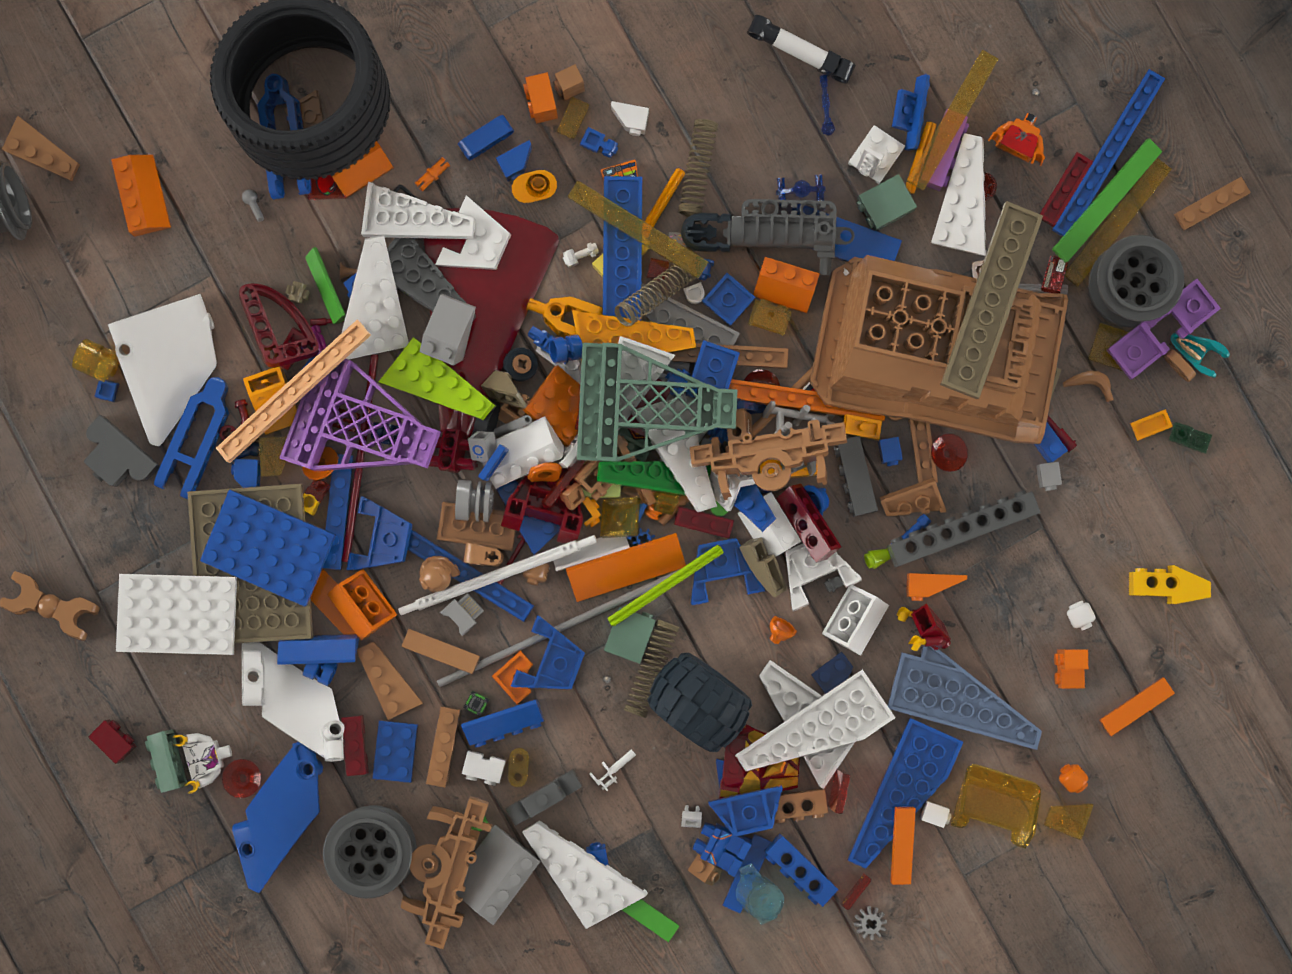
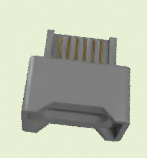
[440,593,484,636]

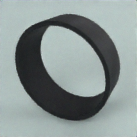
[473,403,500,434]

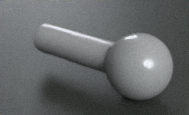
[242,189,264,222]

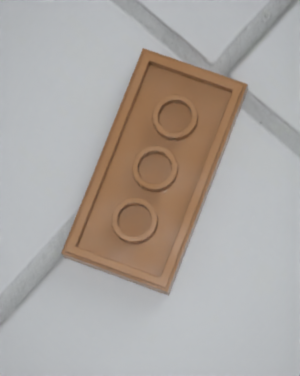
[437,502,516,551]

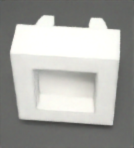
[681,805,702,828]

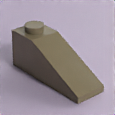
[481,370,527,408]

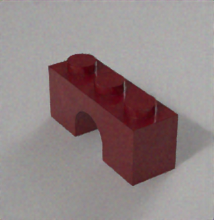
[341,715,369,776]

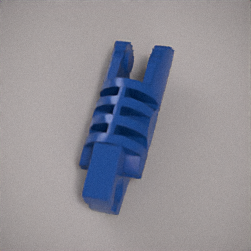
[528,326,568,365]

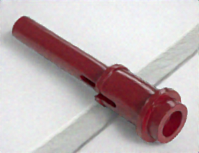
[1047,415,1077,453]

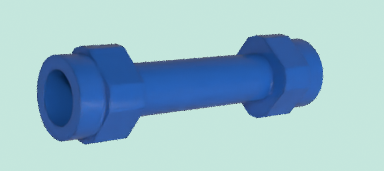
[891,514,931,544]

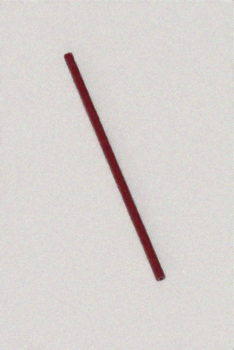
[342,354,379,562]

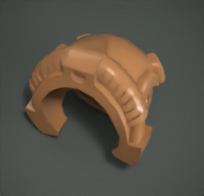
[419,556,460,593]

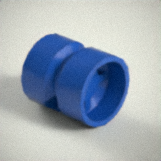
[549,335,582,363]
[303,663,338,686]

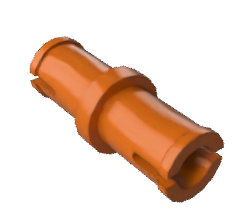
[415,157,450,192]

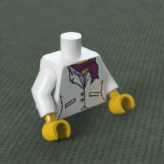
[173,733,232,794]

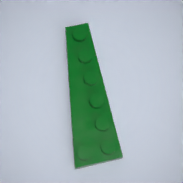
[597,461,711,496]

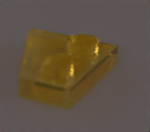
[258,436,287,477]

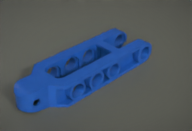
[257,73,311,200]
[154,377,229,499]

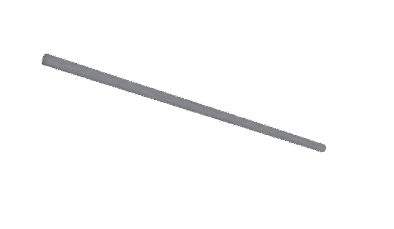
[437,569,680,687]

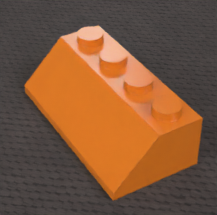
[111,155,171,237]

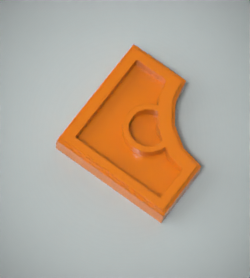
[492,650,534,705]

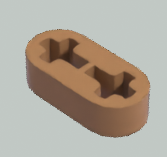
[1164,349,1196,382]

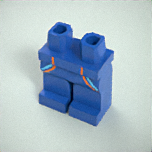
[693,822,752,877]

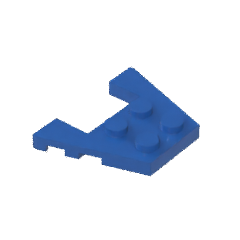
[346,496,413,571]
[690,538,765,605]
[510,615,585,689]

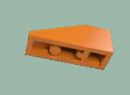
[906,573,967,601]

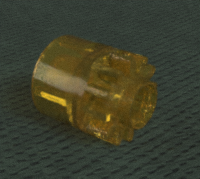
[72,339,119,382]

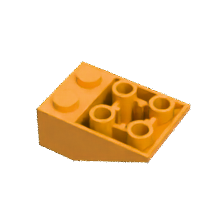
[243,367,297,435]

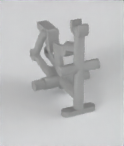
[763,401,835,476]

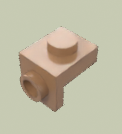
[688,854,722,886]

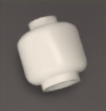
[1067,600,1096,630]

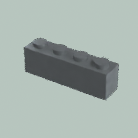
[833,436,878,517]

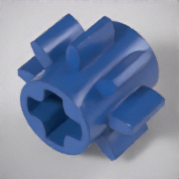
[707,428,728,445]
[632,528,655,545]

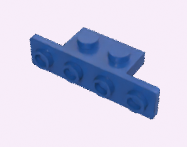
[892,74,930,151]

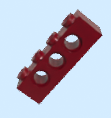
[776,483,841,563]

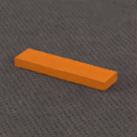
[1099,677,1175,736]
[890,807,916,885]

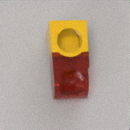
[303,479,330,516]

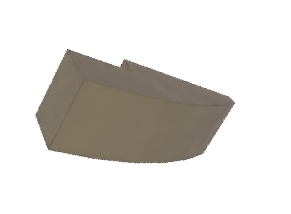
[739,537,787,597]

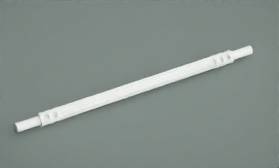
[398,535,597,615]

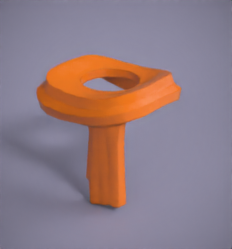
[528,462,562,482]

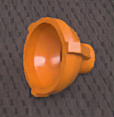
[769,616,797,644]

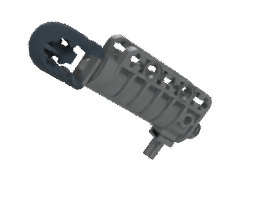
[681,199,855,275]

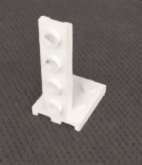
[848,125,905,184]

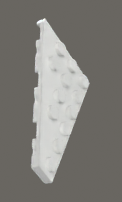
[759,660,855,789]
[522,820,648,929]

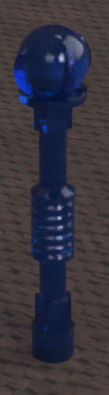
[820,75,835,136]

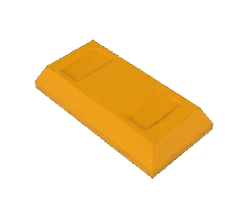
[1130,409,1173,441]

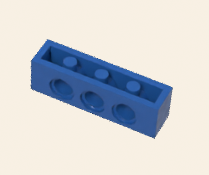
[764,834,839,907]

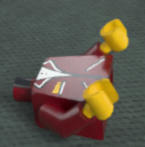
[896,603,951,651]

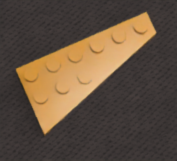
[572,310,696,361]

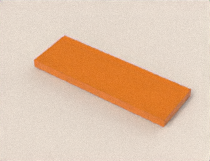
[566,533,686,602]

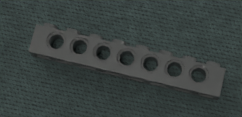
[887,490,1041,567]

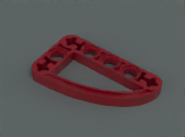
[239,283,319,368]

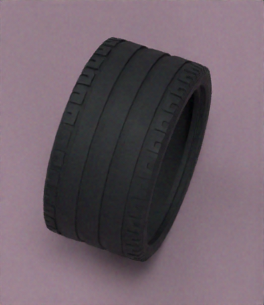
[210,0,391,180]

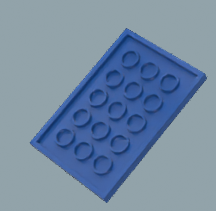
[200,490,336,607]

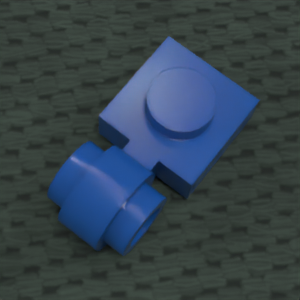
[580,127,618,158]

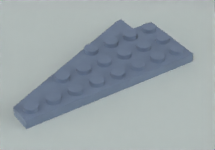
[887,645,1042,750]

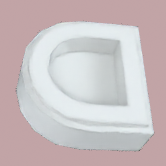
[683,282,705,305]

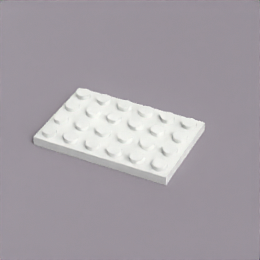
[116,574,237,655]

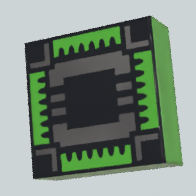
[463,691,490,717]

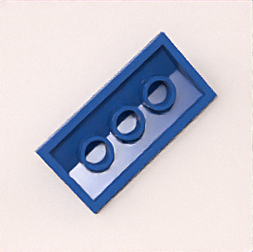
[277,634,359,665]

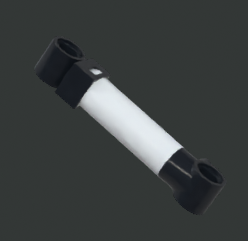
[747,15,856,84]

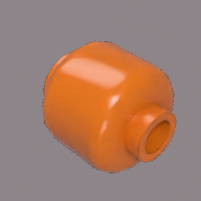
[1059,764,1088,793]

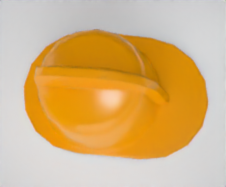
[512,170,557,203]

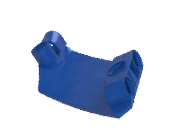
[232,742,323,893]

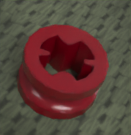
[219,425,236,441]

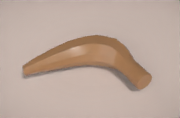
[1063,371,1114,402]

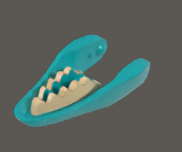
[1170,332,1230,378]

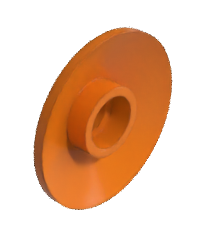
[302,447,338,480]

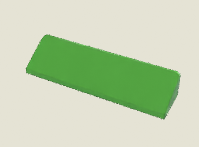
[306,247,346,324]

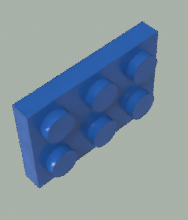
[685,340,740,399]
[372,720,418,783]

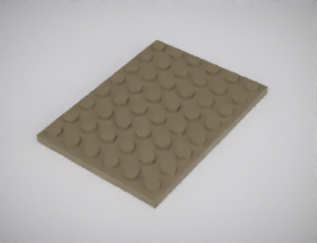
[187,484,313,643]

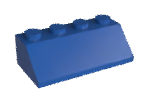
[461,699,545,748]

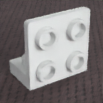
[710,472,755,511]

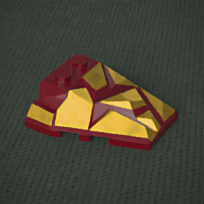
[719,724,800,799]

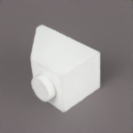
[611,101,649,136]

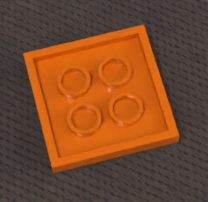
[523,365,580,447]

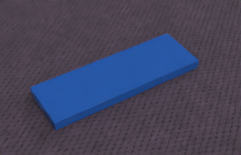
[792,204,902,262]

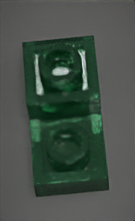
[1169,422,1212,454]

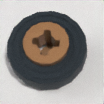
[503,347,538,382]

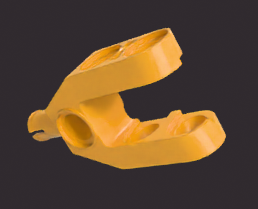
[527,297,603,339]

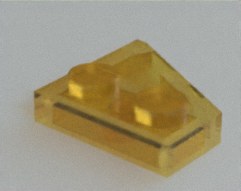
[1044,804,1093,840]

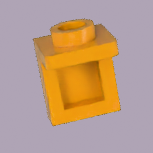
[582,496,601,528]

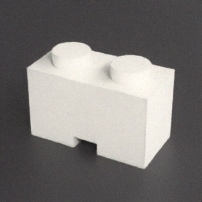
[462,750,506,786]

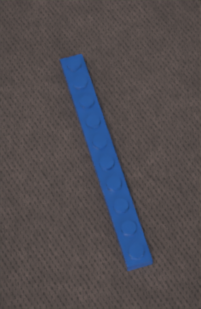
[1052,69,1165,237]

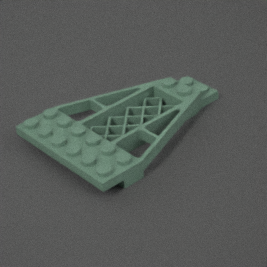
[576,343,737,462]

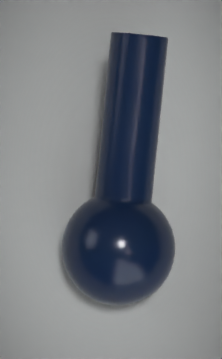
[233,442,263,461]

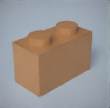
[553,64,585,101]

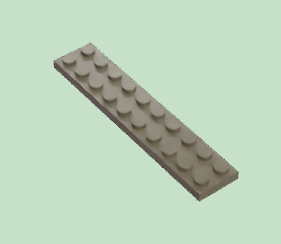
[940,201,1043,399]

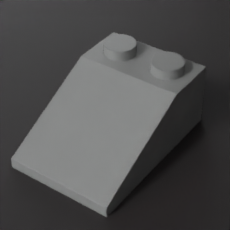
[419,294,476,365]

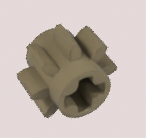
[285,281,310,304]

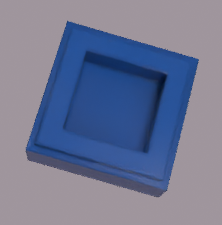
[95,379,119,402]

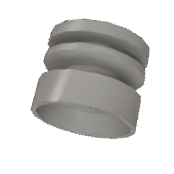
[455,480,494,522]

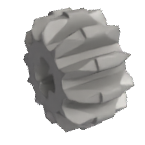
[854,906,887,940]

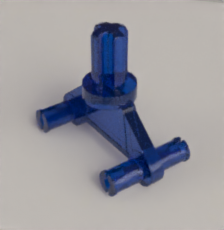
[776,174,826,207]

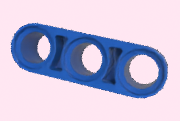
[458,115,514,161]

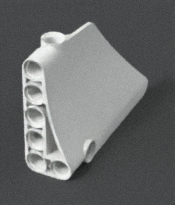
[108,294,217,446]

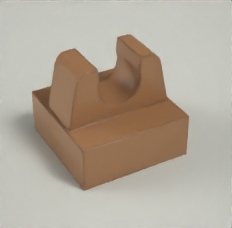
[559,482,585,510]

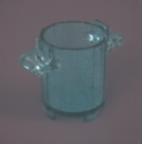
[736,863,785,925]

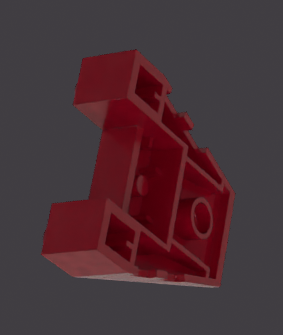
[501,466,583,544]

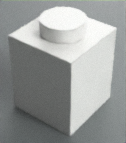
[919,801,951,828]

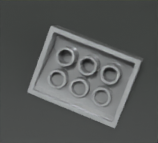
[456,824,541,925]

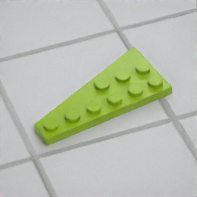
[379,337,495,420]

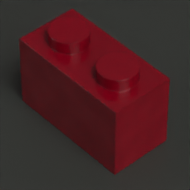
[88,719,137,764]

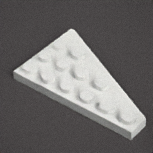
[342,235,409,359]

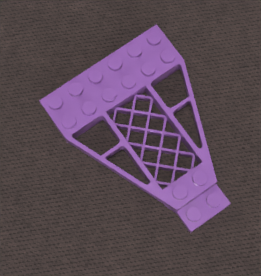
[280,351,441,471]

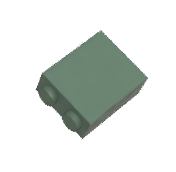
[856,174,917,231]
[604,605,656,664]

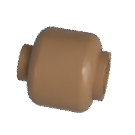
[522,563,550,586]

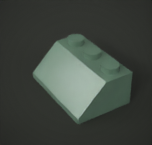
[145,729,187,793]

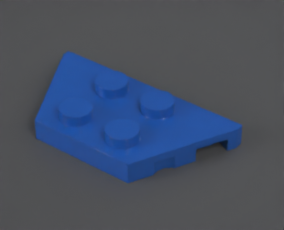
[708,785,783,837]

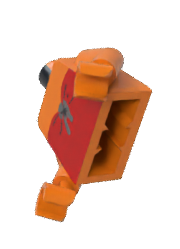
[988,113,1045,166]

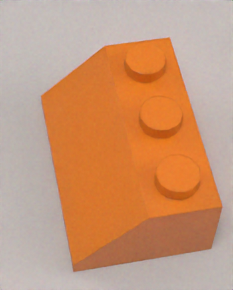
[332,141,394,198]
[753,257,820,313]
[327,569,398,641]

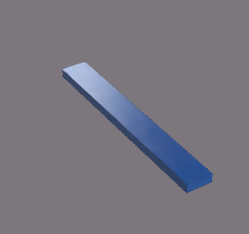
[408,530,534,622]

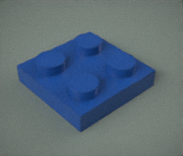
[702,273,756,327]

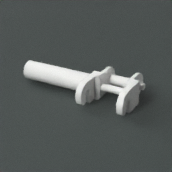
[589,749,636,791]

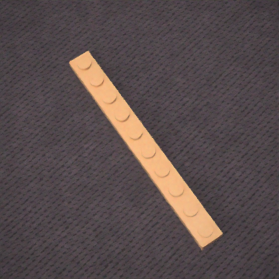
[216,320,371,463]

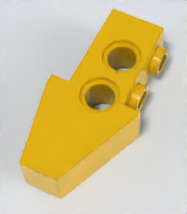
[1129,565,1211,604]

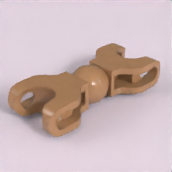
[0,571,100,641]

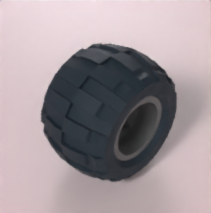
[648,653,752,752]

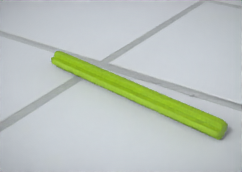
[608,545,724,626]

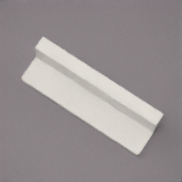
[553,530,630,572]

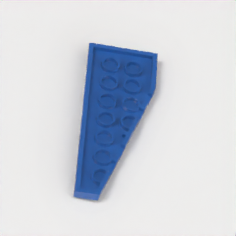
[847,718,963,869]

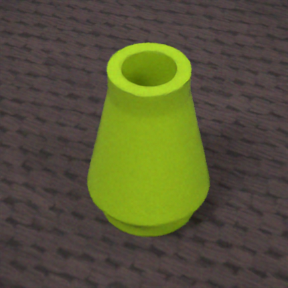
[864,549,891,569]

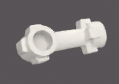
[563,243,599,268]

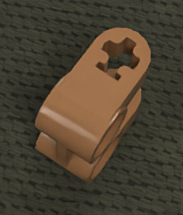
[463,543,504,567]

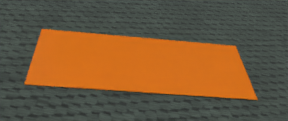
[311,568,360,640]

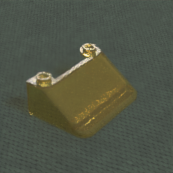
[951,764,1041,849]

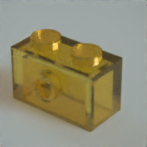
[748,299,792,336]

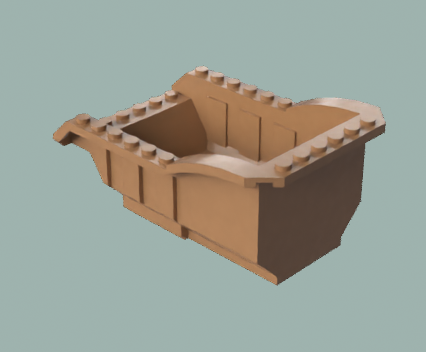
[810,255,1068,444]

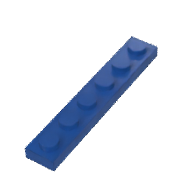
[323,454,354,570]

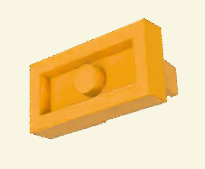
[844,414,882,440]

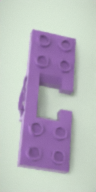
[1107,279,1221,380]

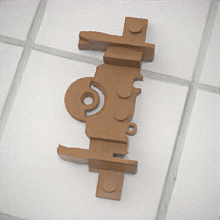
[690,420,847,500]
[401,796,493,949]

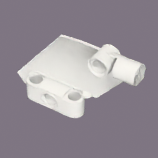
[242,642,344,762]

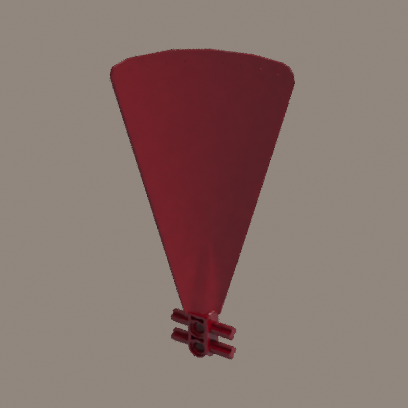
[424,208,559,473]

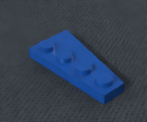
[495,480,560,556]
[734,484,776,532]

